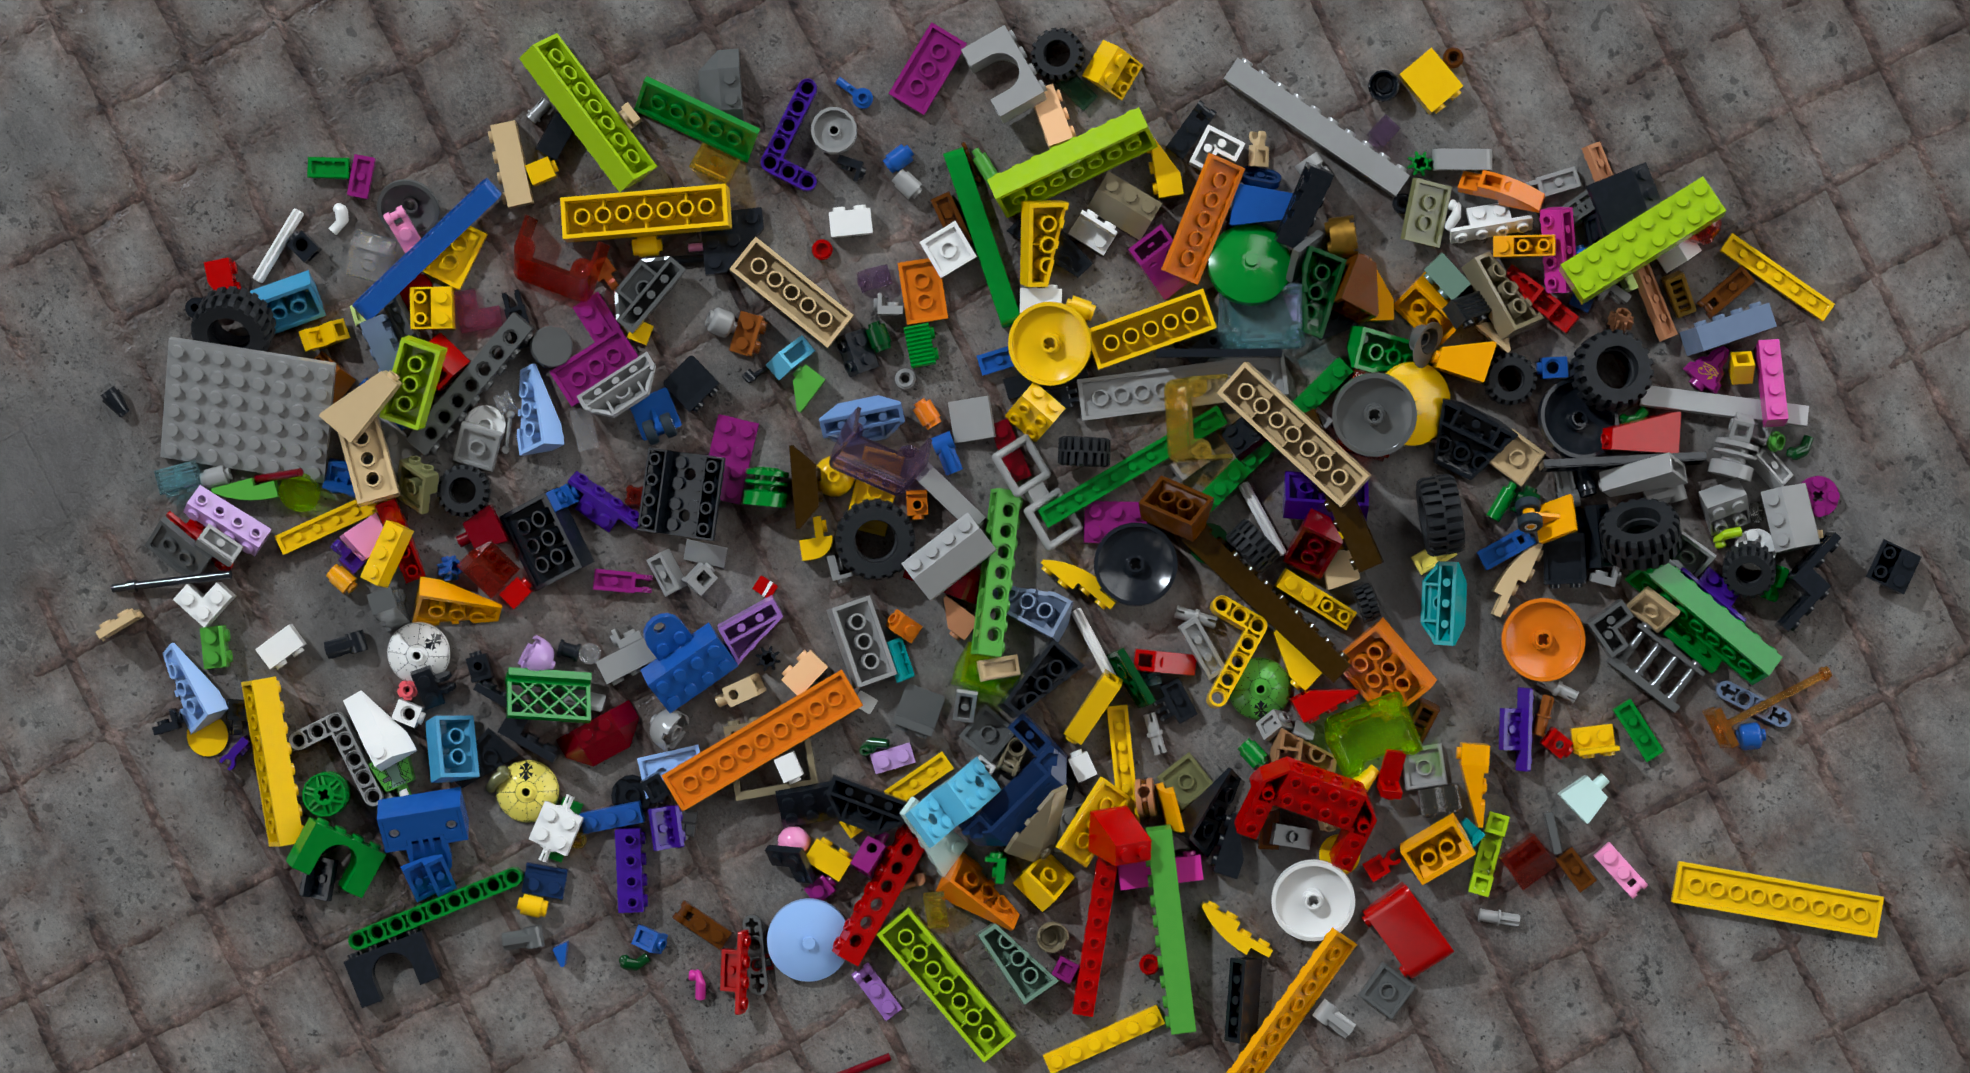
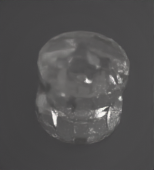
[493,390,517,415]
[579,643,601,664]

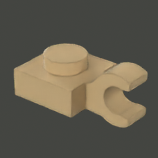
[1248,131,1269,168]

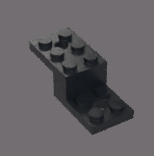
[1774,532,1841,632]
[473,680,561,763]

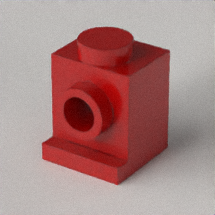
[1539,727,1574,759]

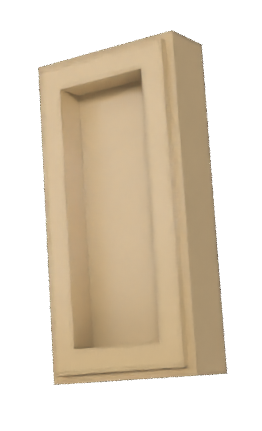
[976,654,1021,682]

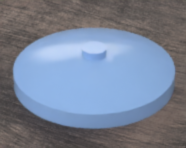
[767,898,846,982]

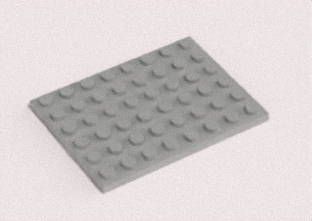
[160,337,336,483]

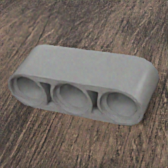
[1432,149,1492,171]

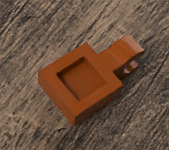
[587,253,619,291]

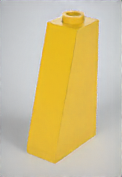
[1064,669,1123,745]

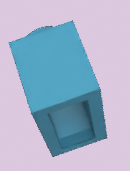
[766,335,815,380]

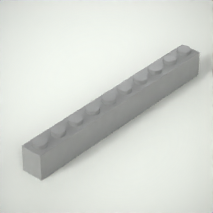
[1222,58,1410,198]

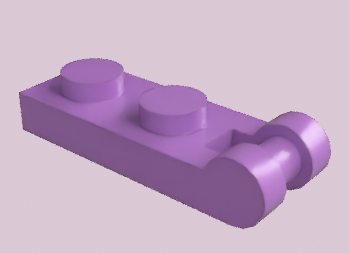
[851,962,903,1021]

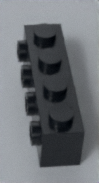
[1224,957,1262,1044]

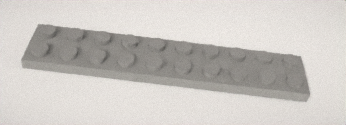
[1077,353,1289,421]

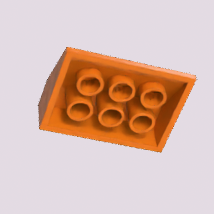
[1343,617,1437,723]

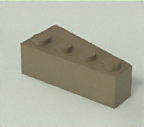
[1462,251,1544,340]

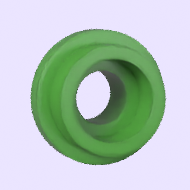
[1766,431,1785,452]

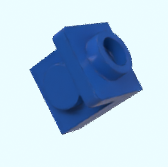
[631,924,668,954]

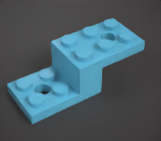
[904,757,1001,848]

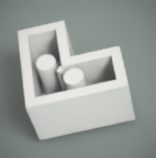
[1188,125,1245,170]
[173,582,236,627]

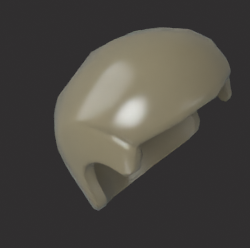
[1036,921,1069,953]

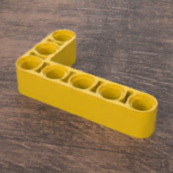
[1206,595,1268,709]

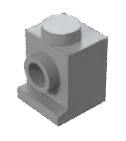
[1728,412,1755,443]
[681,562,718,596]

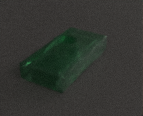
[1054,76,1098,112]

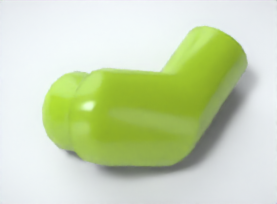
[1713,527,1742,549]

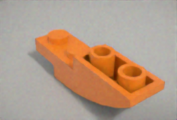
[1457,170,1545,213]

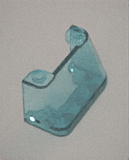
[1218,283,1306,349]

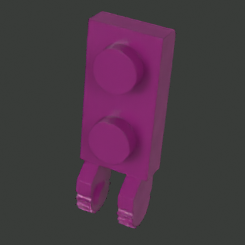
[593,569,653,593]

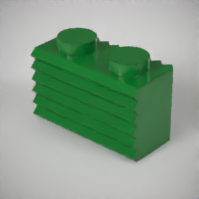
[904,323,939,369]

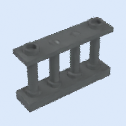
[1606,622,1705,713]

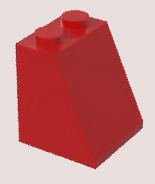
[1088,805,1152,866]

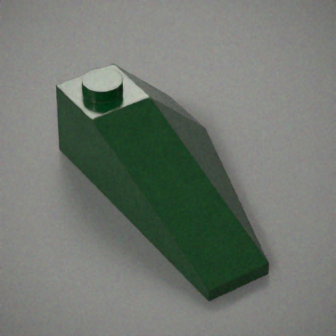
[1302,246,1347,339]

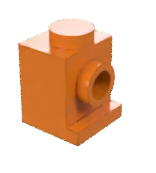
[906,490,928,520]

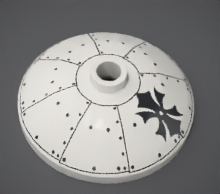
[387,622,450,681]

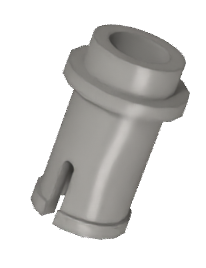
[526,97,552,124]

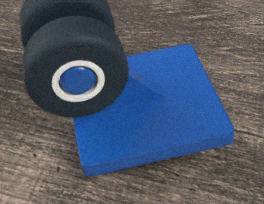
[630,387,682,445]

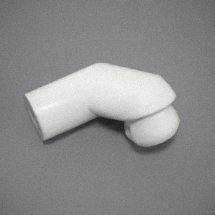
[1444,199,1462,231]

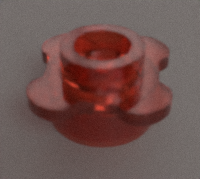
[625,485,643,507]

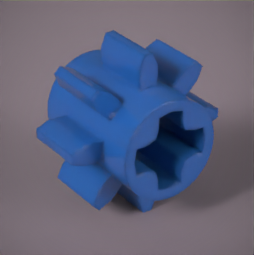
[437,555,464,582]

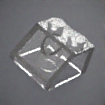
[347,229,397,283]

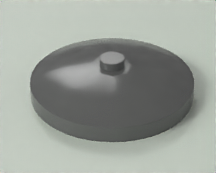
[1332,372,1417,457]

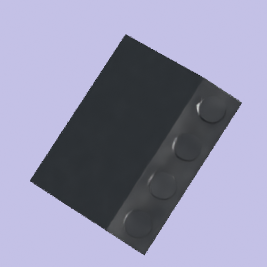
[1586,162,1662,236]
[499,487,595,591]

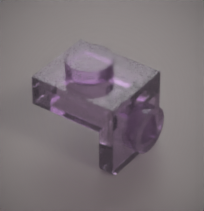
[857,264,893,293]

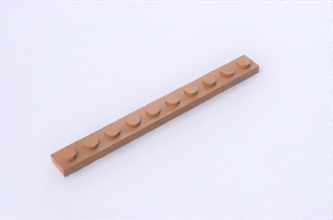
[1581,141,1678,342]

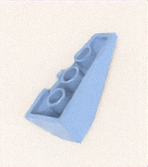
[517,364,564,456]
[162,643,229,734]

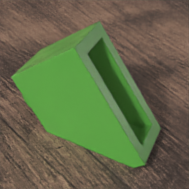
[793,364,826,413]

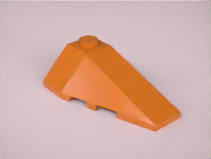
[936,852,1020,931]

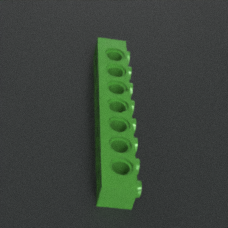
[971,488,1023,658]

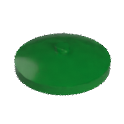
[1208,224,1291,306]

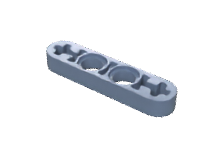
[1715,680,1791,727]

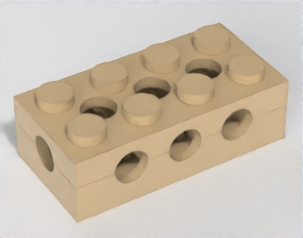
[338,415,401,507]

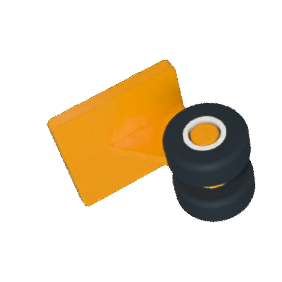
[1515,494,1578,544]

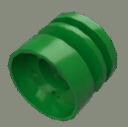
[743,466,790,508]
[302,771,351,817]

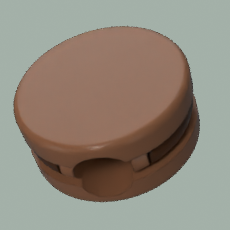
[1135,778,1157,817]

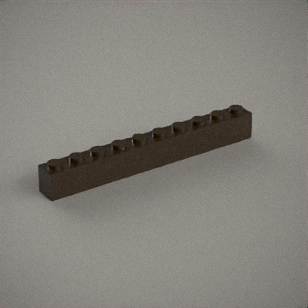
[1181,524,1351,683]

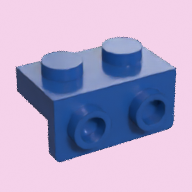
[322,458,356,498]

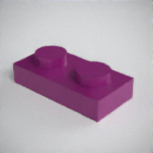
[347,154,376,199]

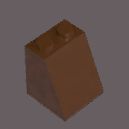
[1331,254,1379,324]

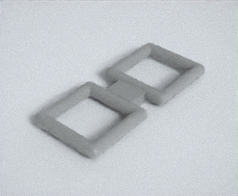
[992,434,1083,551]

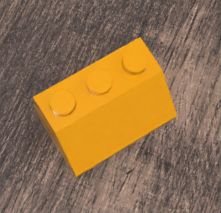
[1394,272,1456,347]
[1400,813,1476,885]

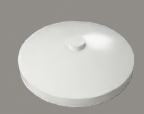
[1271,860,1355,941]

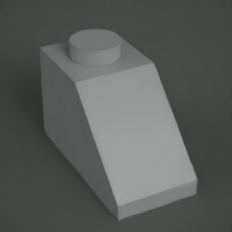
[952,688,978,723]

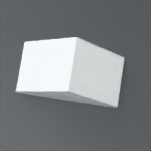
[1657,236,1702,273]

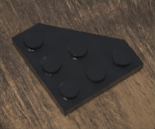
[701,207,764,276]

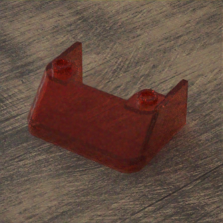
[513,215,610,302]

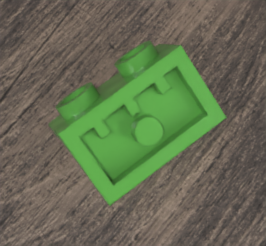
[200,625,233,669]

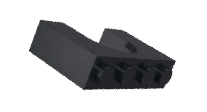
[344,928,442,1008]

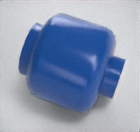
[1734,722,1766,750]

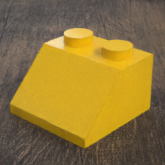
[1013,854,1075,912]

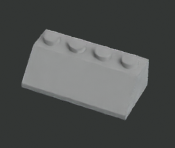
[901,512,997,601]
[826,595,897,689]

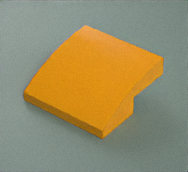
[1155,782,1185,832]

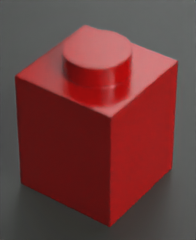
[499,577,534,609]

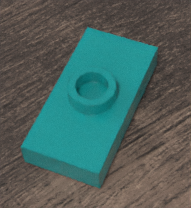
[886,637,915,683]

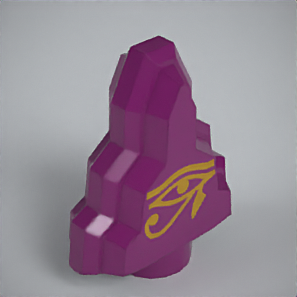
[1683,345,1729,394]

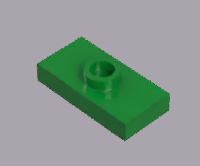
[307,157,351,179]

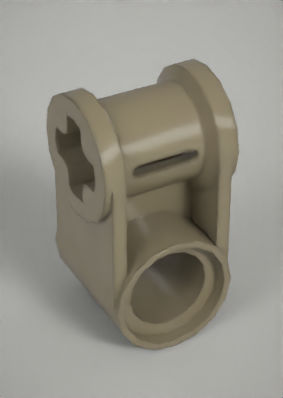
[995,736,1026,778]

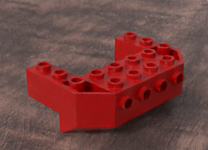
[1234,756,1377,872]

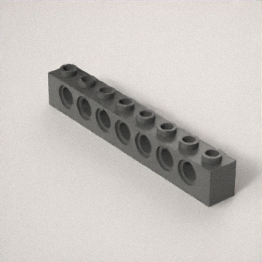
[406,312,535,456]

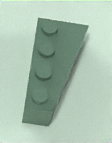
[975,923,1059,1005]

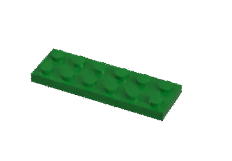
[634,76,760,163]

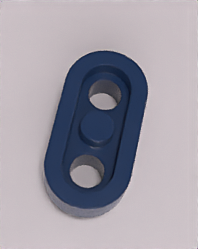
[1241,166,1281,189]

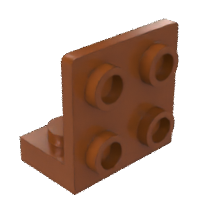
[729,311,768,358]

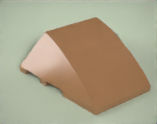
[1269,728,1338,811]

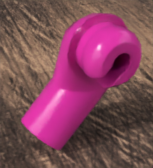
[688,969,706,1000]

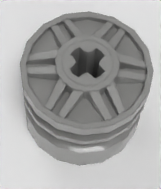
[1707,437,1759,482]

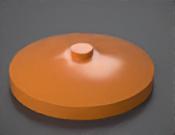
[1501,598,1585,682]

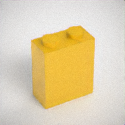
[1397,47,1463,115]

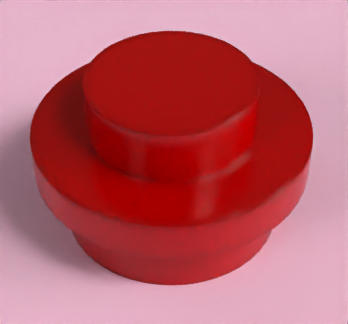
[812,239,833,260]
[1139,954,1159,975]

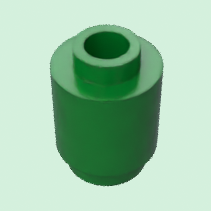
[1238,738,1268,769]

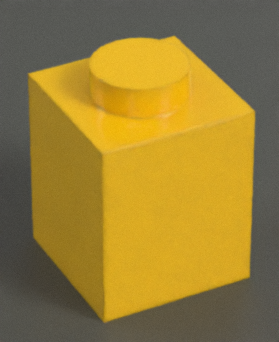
[525,156,559,187]
[1728,351,1755,385]

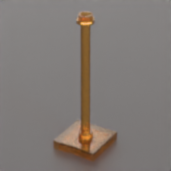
[1702,666,1832,748]

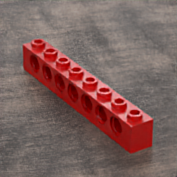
[832,823,924,966]
[1072,856,1118,1017]

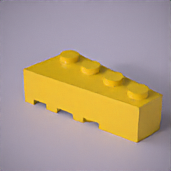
[1020,200,1069,287]

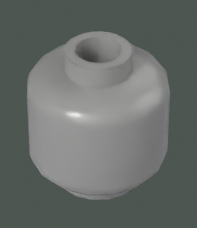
[705,307,737,338]

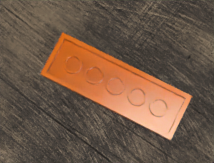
[1161,153,1245,285]

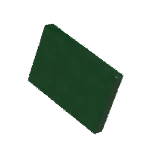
[1107,648,1156,708]

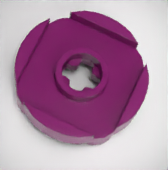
[1800,476,1840,517]

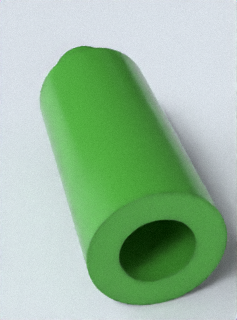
[972,147,998,188]

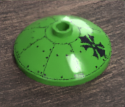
[1228,657,1291,720]

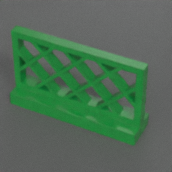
[505,667,592,723]

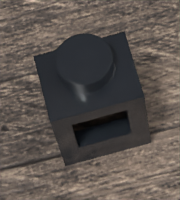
[466,650,494,683]

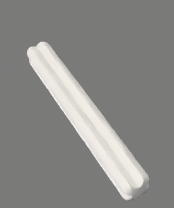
[253,208,304,283]
[1239,481,1286,556]
[1071,608,1116,675]

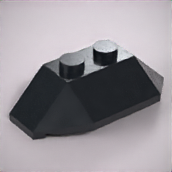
[826,774,908,835]

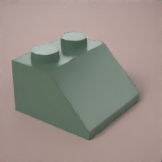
[1423,252,1471,300]

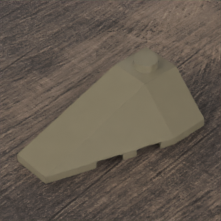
[1004,784,1068,862]

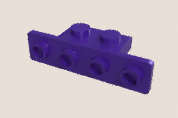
[568,471,639,532]
[1680,566,1746,623]
[1499,687,1534,772]

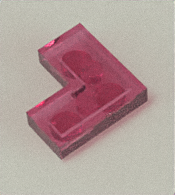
[454,289,503,334]

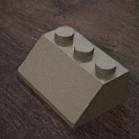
[1087,171,1162,240]

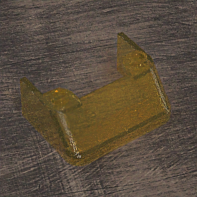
[1164,374,1233,463]

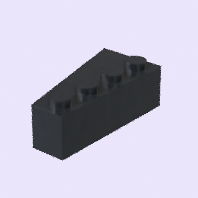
[1274,161,1334,248]
[997,639,1085,719]

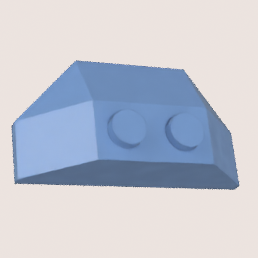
[819,395,905,447]

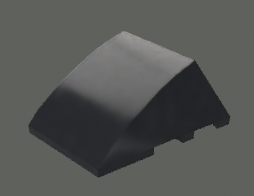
[1434,398,1518,480]

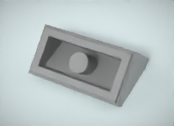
[1747,444,1793,489]
[195,524,244,567]
[683,539,728,568]
[646,549,687,597]
[563,689,606,712]

